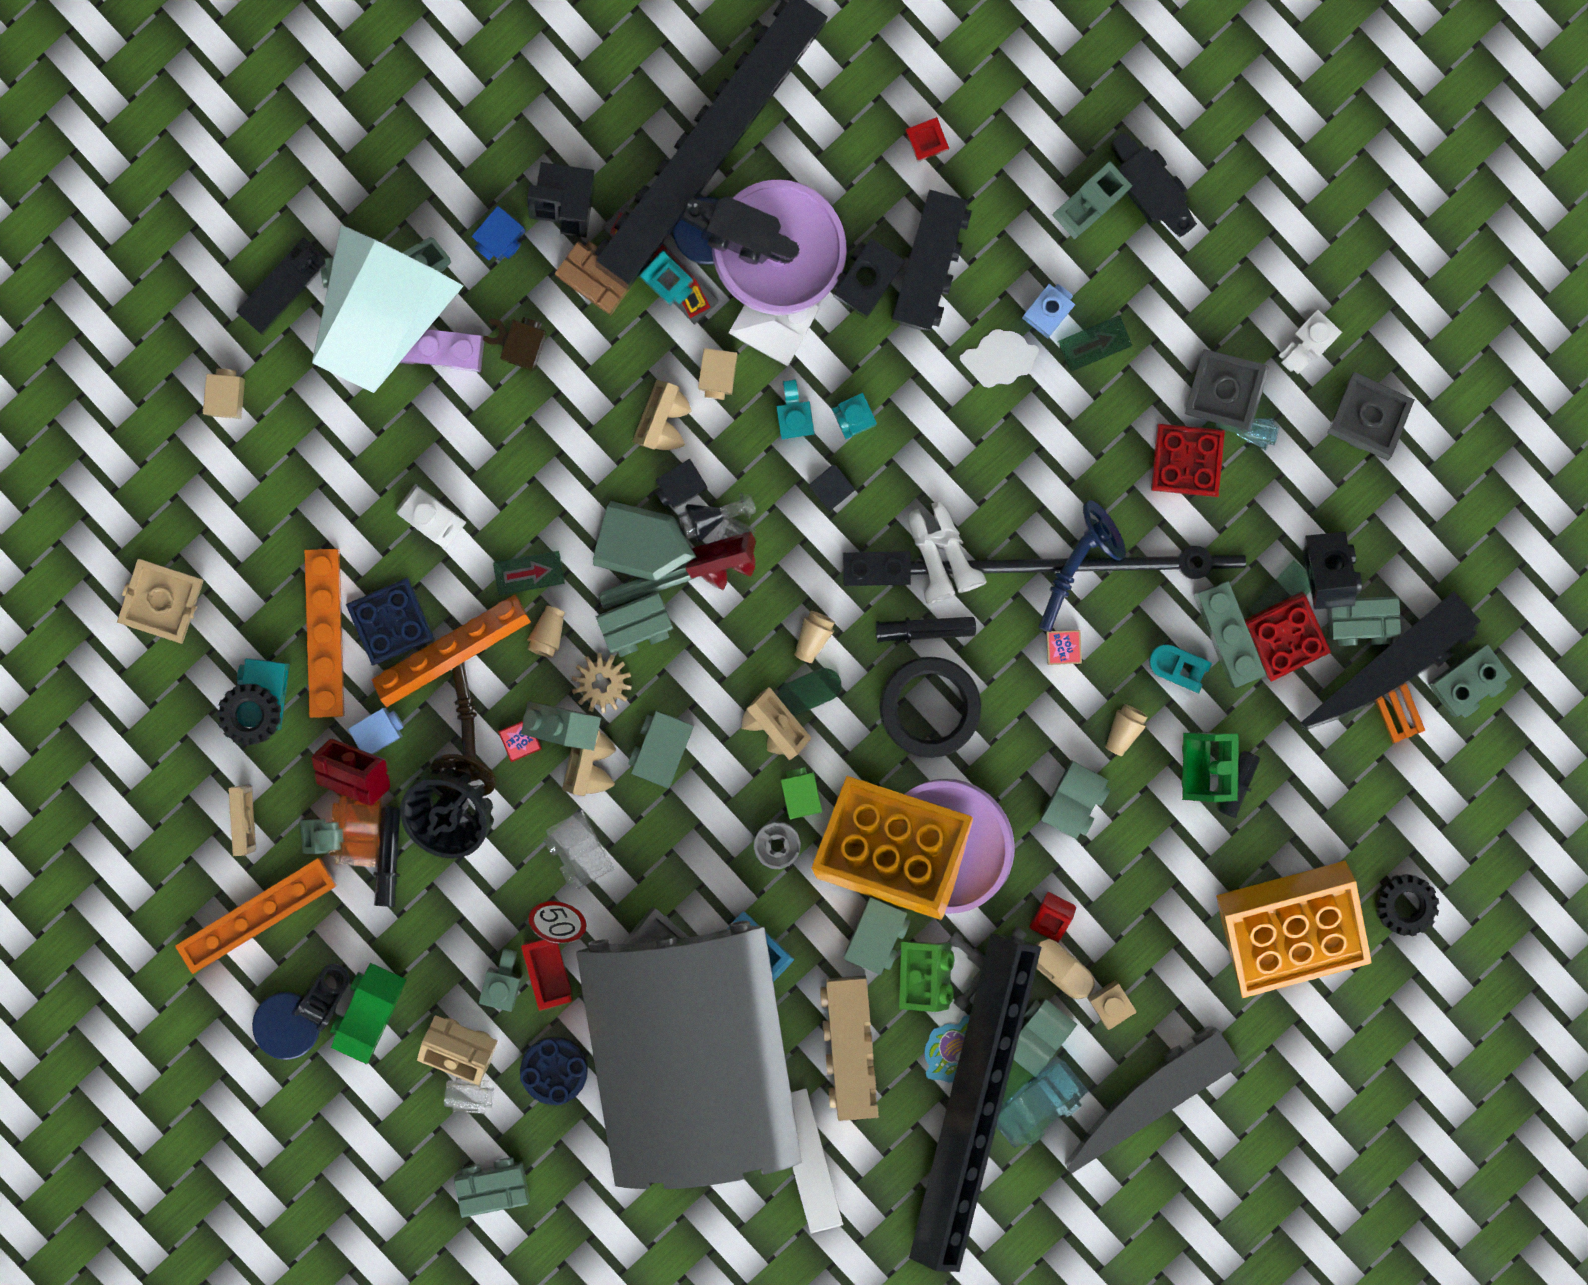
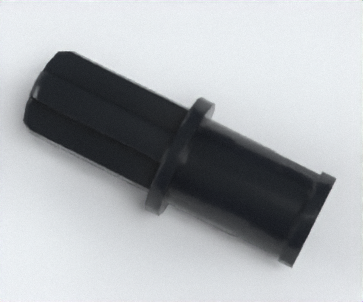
[1217,751,1260,818]

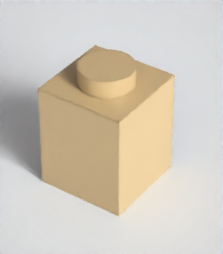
[698,348,738,400]
[203,369,245,419]
[1087,980,1137,1030]

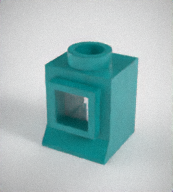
[640,251,693,306]

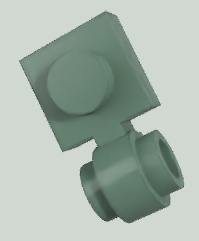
[300,819,344,854]

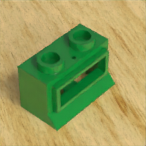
[1181,732,1239,802]

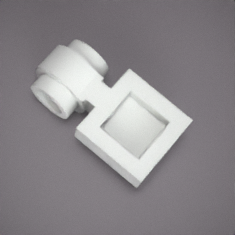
[1278,310,1342,374]

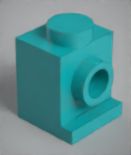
[832,393,877,439]

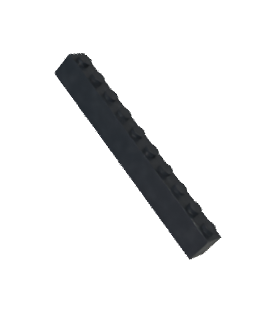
[594,0,828,290]
[909,933,1042,1272]

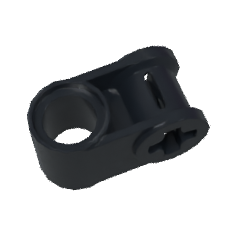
[292,964,350,1032]

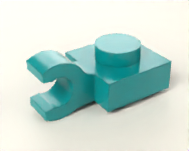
[776,379,815,440]

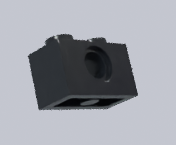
[833,238,905,320]
[1303,532,1362,610]

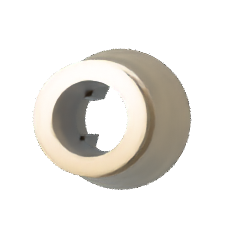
[527,606,565,658]
[794,611,835,663]
[1105,704,1148,756]

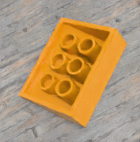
[811,776,973,920]
[1216,860,1372,998]

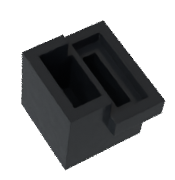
[527,162,595,238]

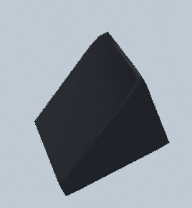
[808,464,855,512]

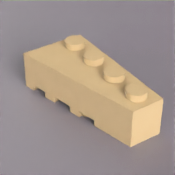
[820,975,879,1121]

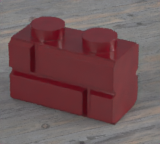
[312,738,390,806]

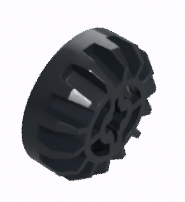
[400,768,494,859]

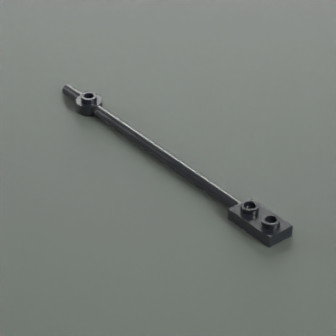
[843,546,1246,586]

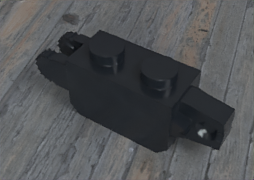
[1110,133,1197,238]
[682,196,800,265]

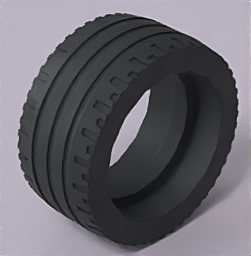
[880,657,981,758]

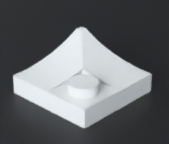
[729,305,820,367]

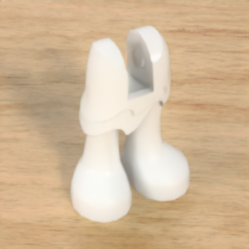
[909,501,986,604]

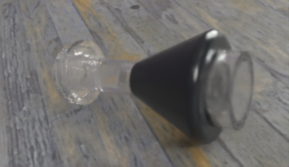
[679,493,756,542]

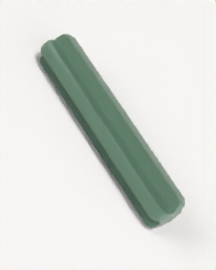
[599,564,694,609]

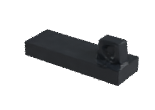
[236,237,326,335]

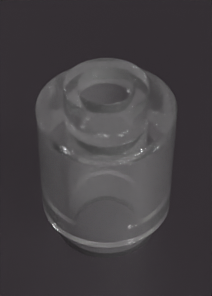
[445,1077,494,1114]

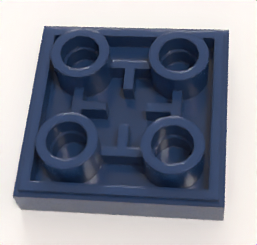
[346,578,435,666]

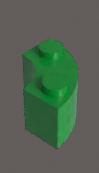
[330,963,407,1064]

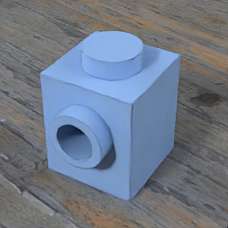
[1022,284,1075,339]

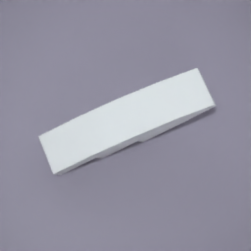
[791,1089,843,1234]

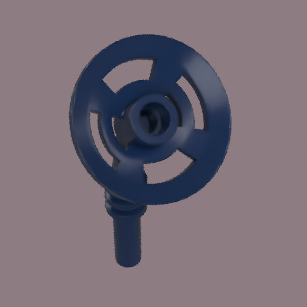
[1038,500,1126,632]

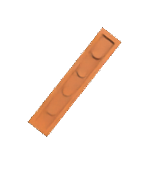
[304,549,345,718]
[371,594,531,708]
[175,857,337,975]

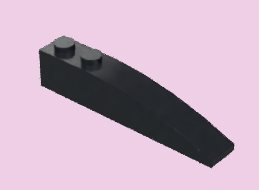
[1299,591,1481,731]

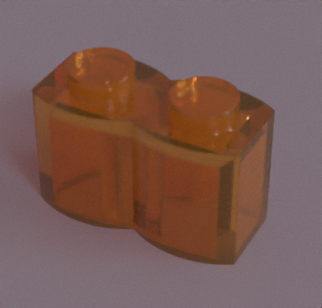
[329,796,382,867]

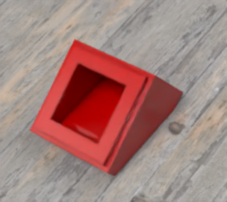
[1029,892,1076,943]

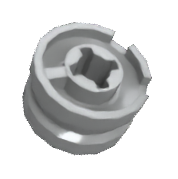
[754,821,801,869]

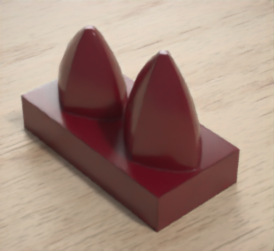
[686,531,756,590]

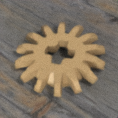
[571,653,632,713]

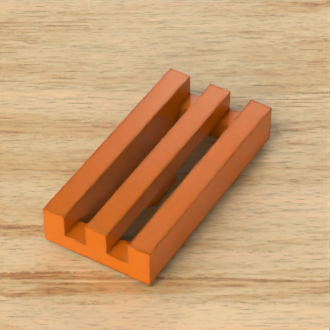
[1376,684,1426,743]

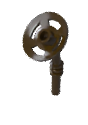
[430,662,496,796]

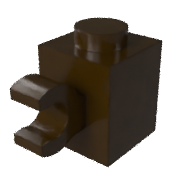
[483,317,547,371]

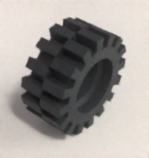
[217,684,282,745]
[1375,874,1439,936]

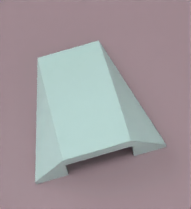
[312,225,463,393]

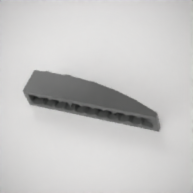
[1065,1027,1241,1174]

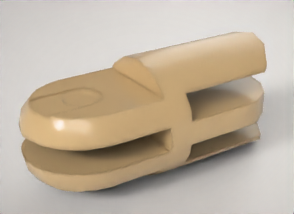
[1036,939,1095,999]

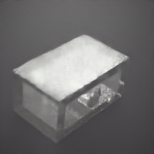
[544,809,615,889]

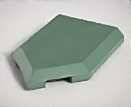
[593,501,697,582]

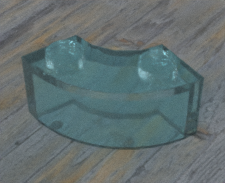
[997,1060,1088,1148]

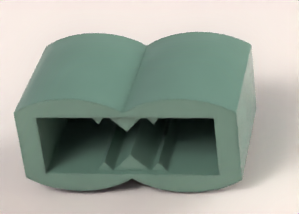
[1040,760,1110,839]
[1013,998,1077,1077]

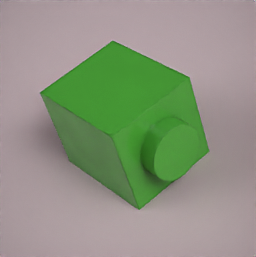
[781,767,822,819]

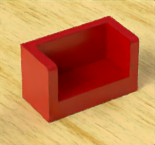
[521,938,574,1011]

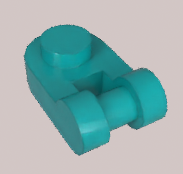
[1149,645,1212,694]

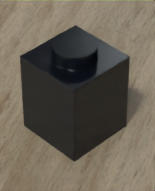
[654,459,708,510]

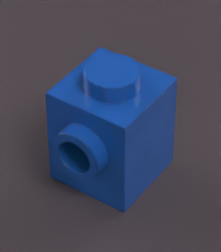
[472,206,526,261]

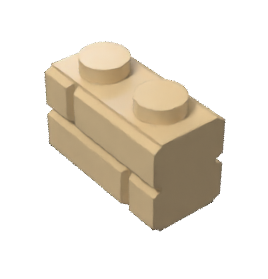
[417,1015,498,1086]

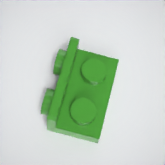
[899,941,955,1012]

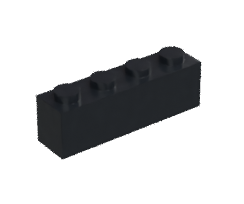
[892,189,972,333]

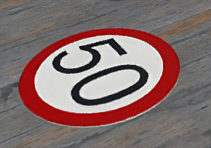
[528,901,587,943]

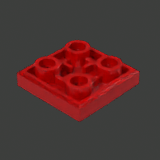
[1151,424,1225,497]
[1245,592,1331,682]

